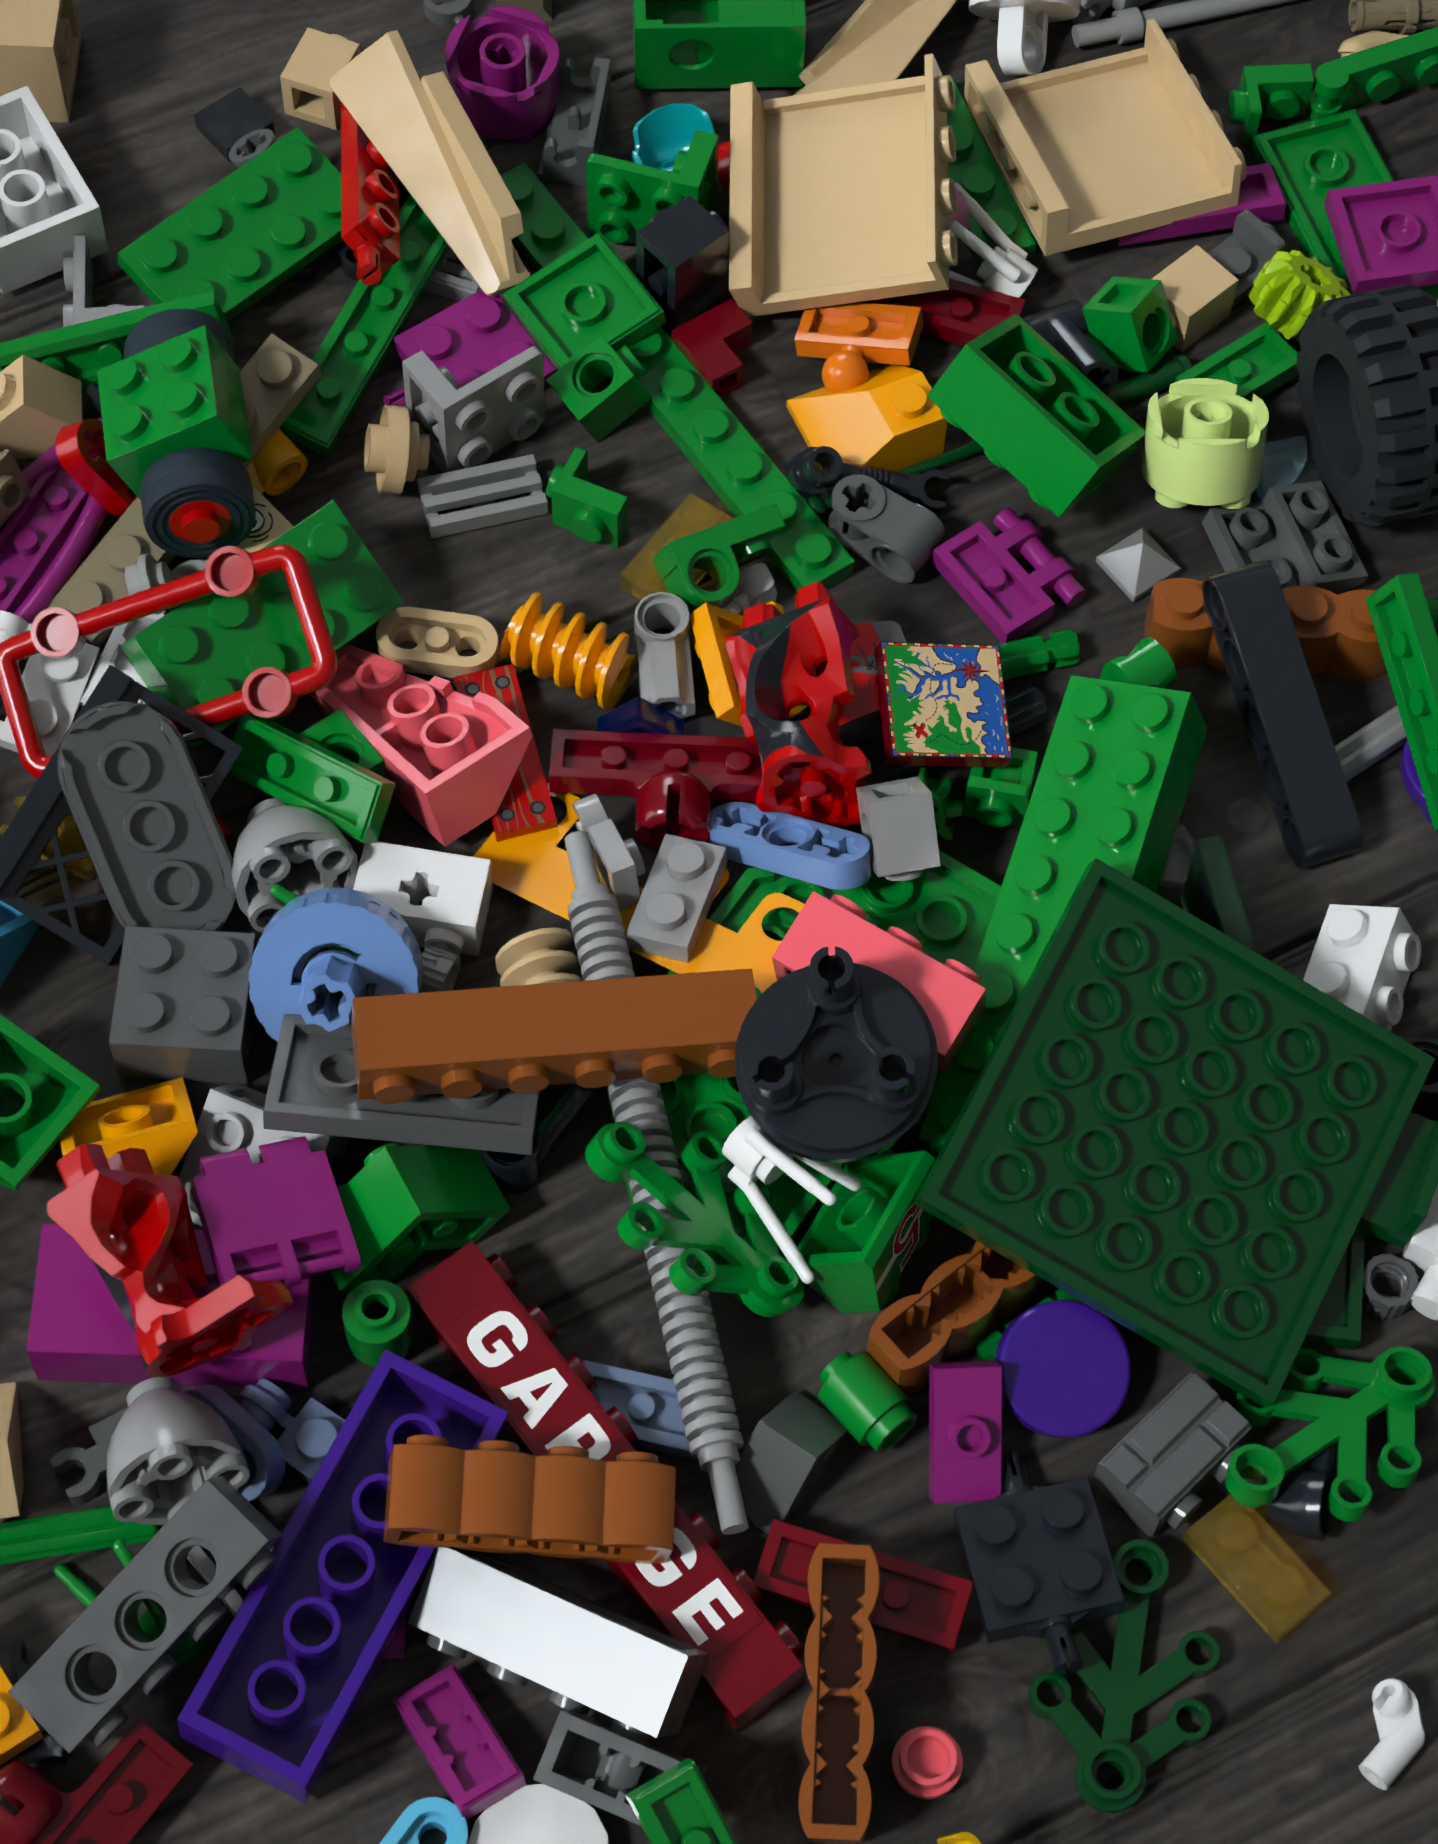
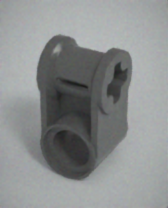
[827,475,946,584]

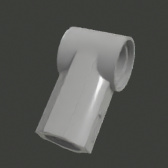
[634,592,696,725]

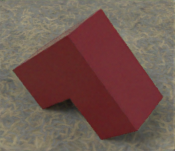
[671,298,753,398]

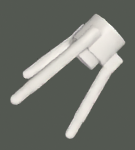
[948,183,1038,298]
[722,1116,862,1284]

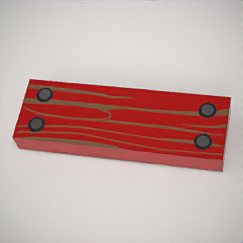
[453,664,558,842]

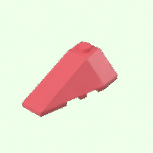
[308,644,532,847]

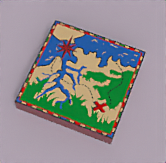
[875,641,1013,768]

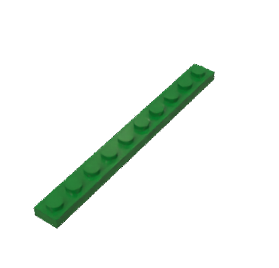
[500,162,855,593]

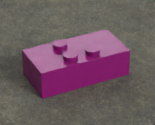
[26,1224,319,1390]

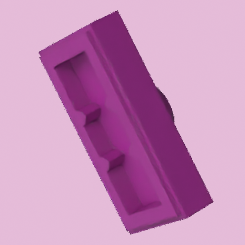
[929,1361,1002,1504]
[392,1664,526,1820]

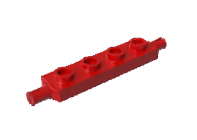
[341,103,400,285]

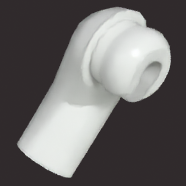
[1359,1678,1425,1790]

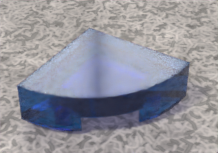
[597,696,684,735]

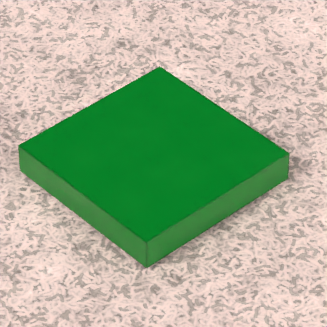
[503,232,666,370]

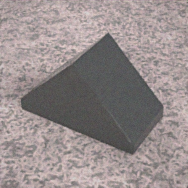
[735,1391,849,1534]

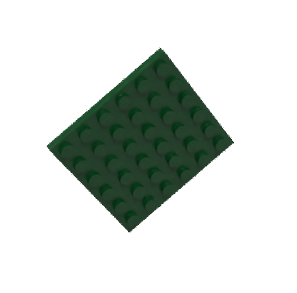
[913,858,1435,1407]

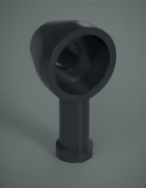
[1267,1442,1337,1541]

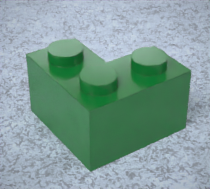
[329,1143,510,1292]

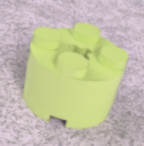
[1141,378,1269,509]

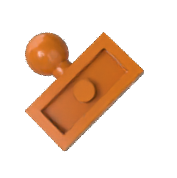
[794,302,924,392]

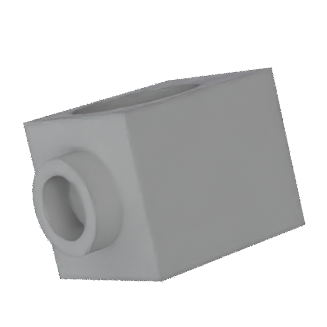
[856,777,941,881]

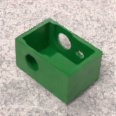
[632,0,806,89]

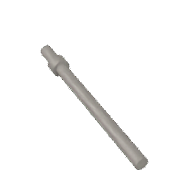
[1072,0,1298,48]

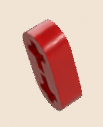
[55,418,137,517]

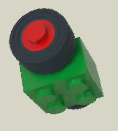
[97,309,256,558]

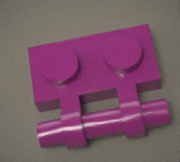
[931,507,1087,643]

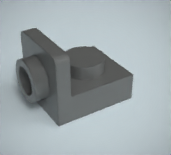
[1208,209,1286,312]

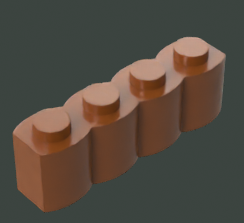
[1144,578,1387,680]
[866,1241,1045,1396]
[383,1435,676,1564]
[798,1543,880,1844]

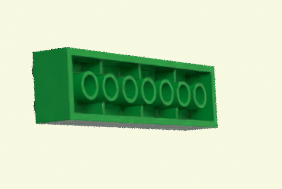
[918,675,1208,1159]

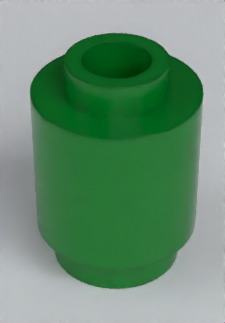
[342,1280,414,1367]
[818,1351,918,1454]

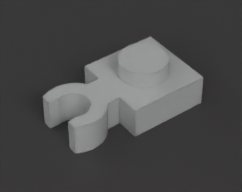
[572,794,645,911]

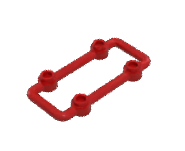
[0,544,338,779]

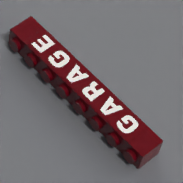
[406,1241,805,1733]

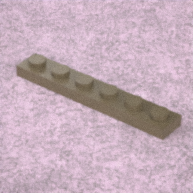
[48,333,322,648]

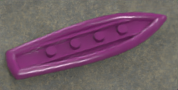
[0,417,108,624]

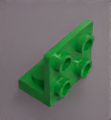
[586,130,718,246]

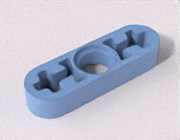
[707,802,872,890]

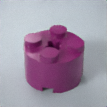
[445,6,560,144]

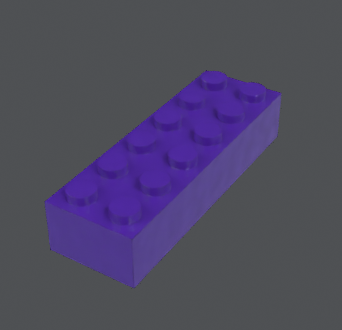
[177,1349,509,1804]

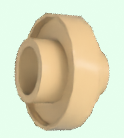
[364,405,430,495]

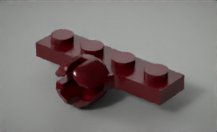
[549,729,763,854]
[0,1718,193,1844]

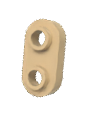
[376,607,499,678]

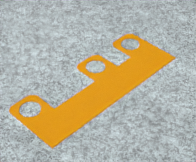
[473,783,805,993]

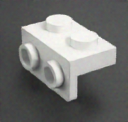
[1303,904,1421,1032]

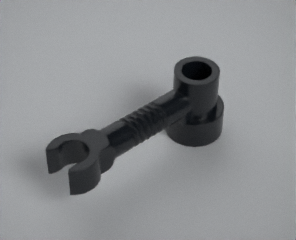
[786,446,950,512]

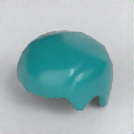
[632,103,715,172]

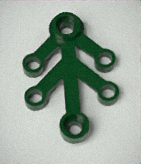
[1027,1539,1220,1813]

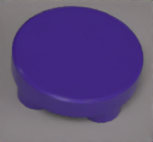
[994,1300,1131,1438]

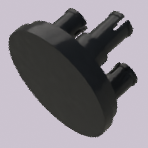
[735,947,938,1163]

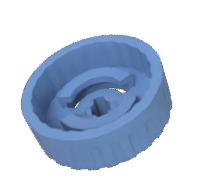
[248,888,423,1042]

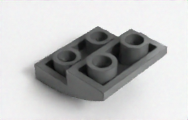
[1202,481,1368,594]

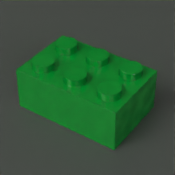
[927,313,1145,517]

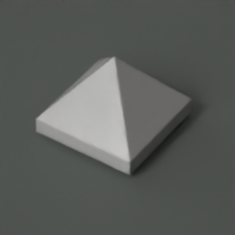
[1096,528,1181,603]

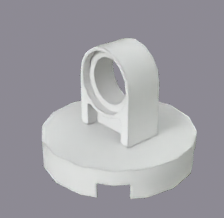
[969,0,1080,77]

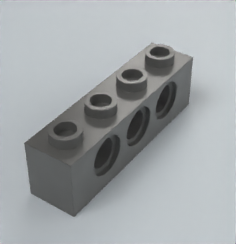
[8,1476,283,1753]

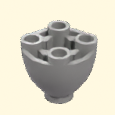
[231,798,359,933]
[107,1377,250,1525]

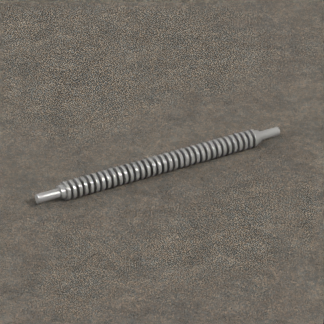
[564,831,749,1535]

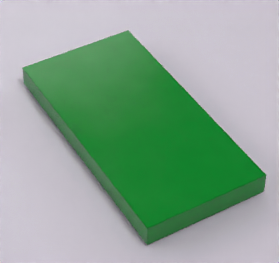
[1249,109,1438,296]

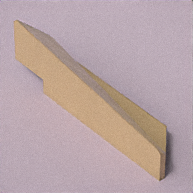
[794,0,957,95]
[329,30,530,296]

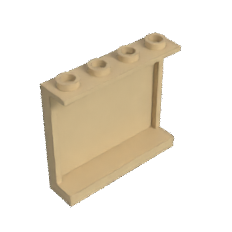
[964,18,1246,256]
[729,54,958,317]

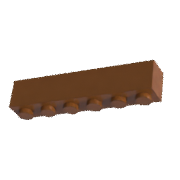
[351,968,757,1104]

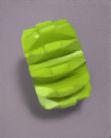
[1248,250,1350,342]

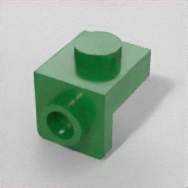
[546,447,628,549]
[962,747,1038,827]

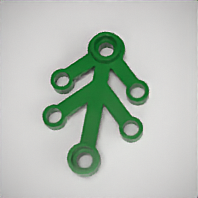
[585,1121,804,1317]
[1225,1346,1436,1522]

